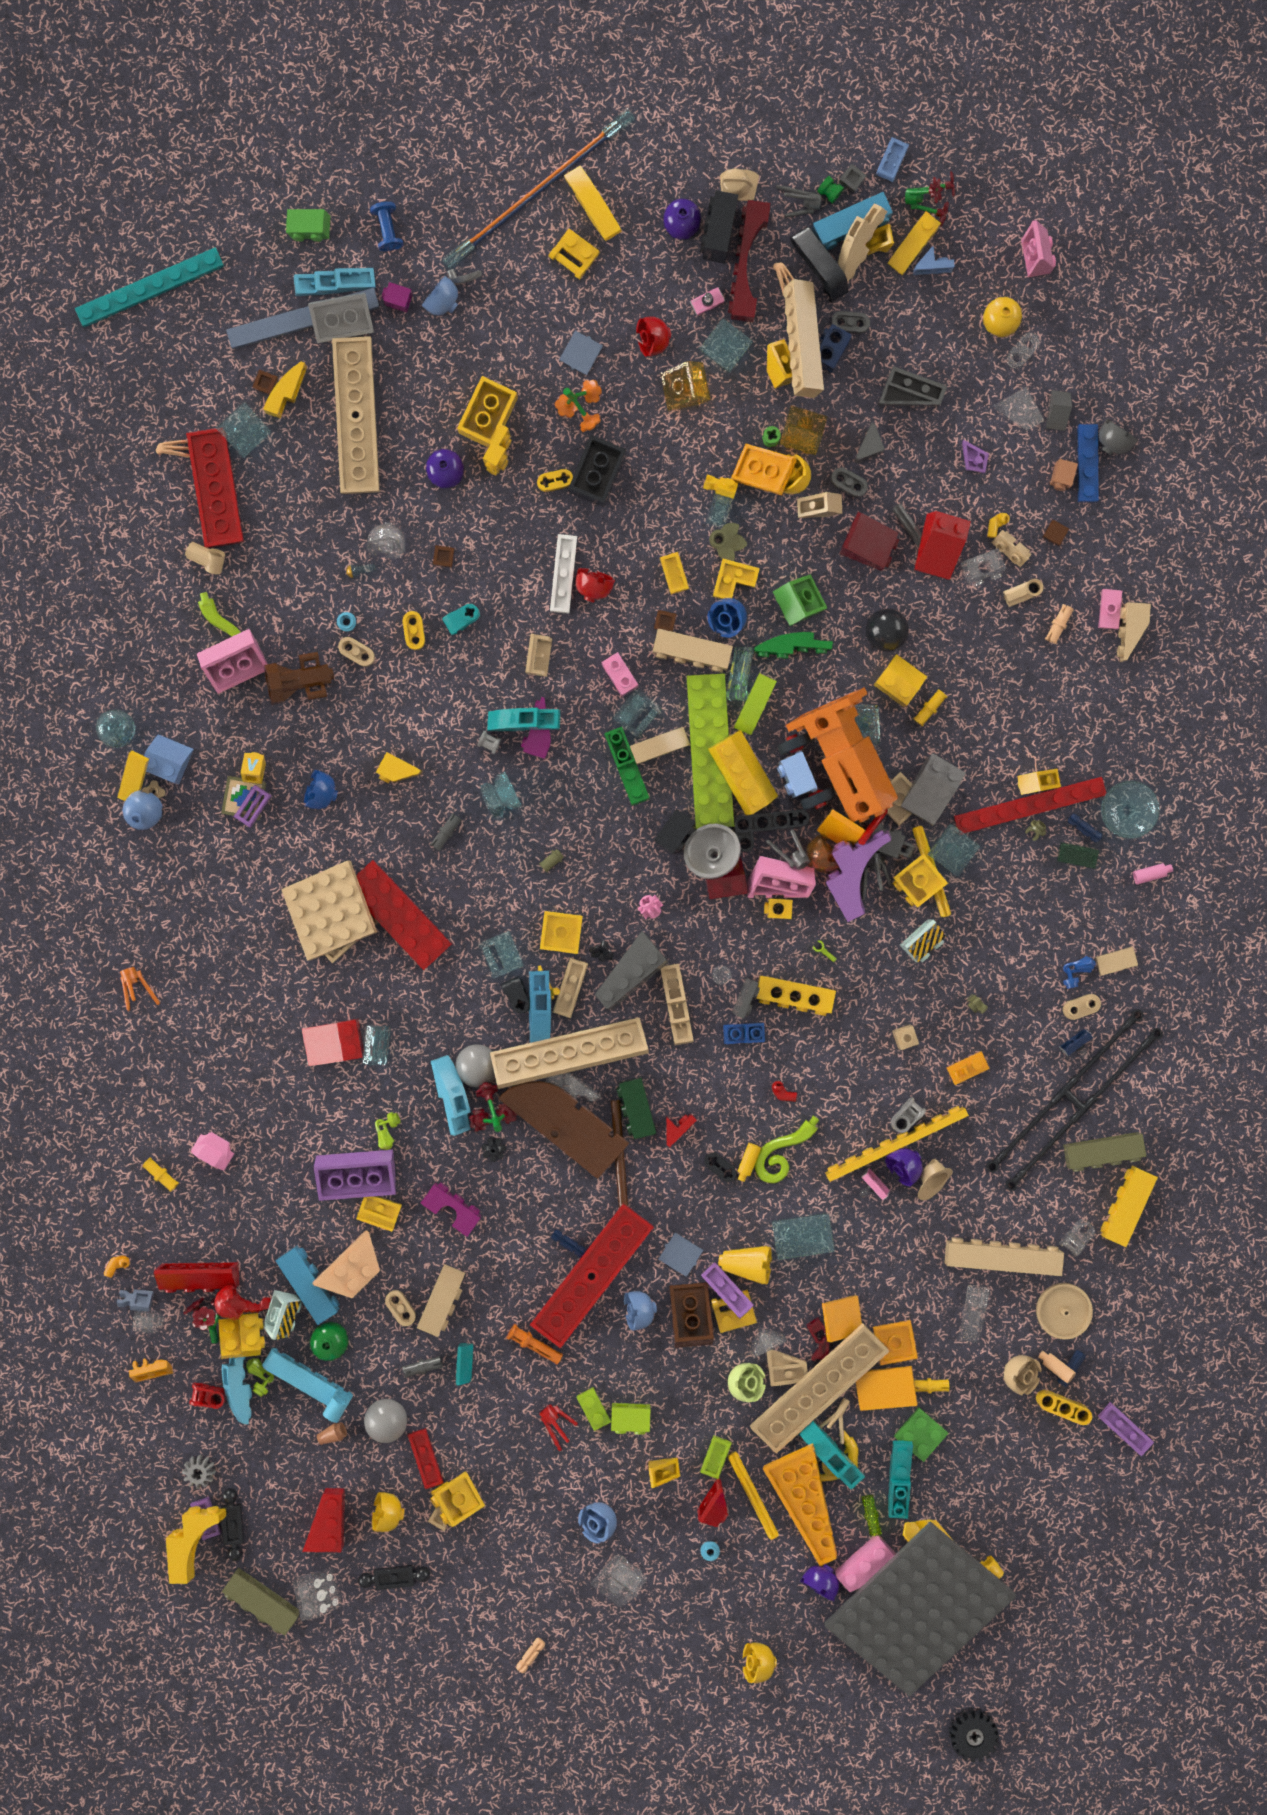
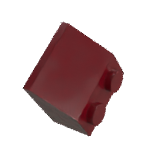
[706,856,748,899]

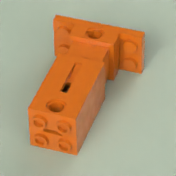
[786,687,898,823]

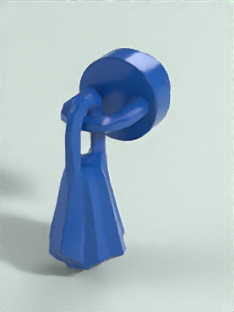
[1063,956,1096,989]

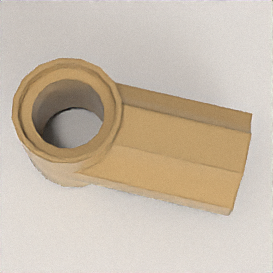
[185,542,225,574]
[1003,579,1043,607]

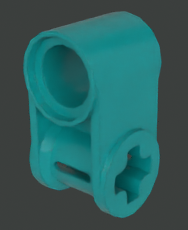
[442,604,480,636]

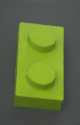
[576,1387,611,1431]

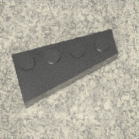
[595,931,669,1011]

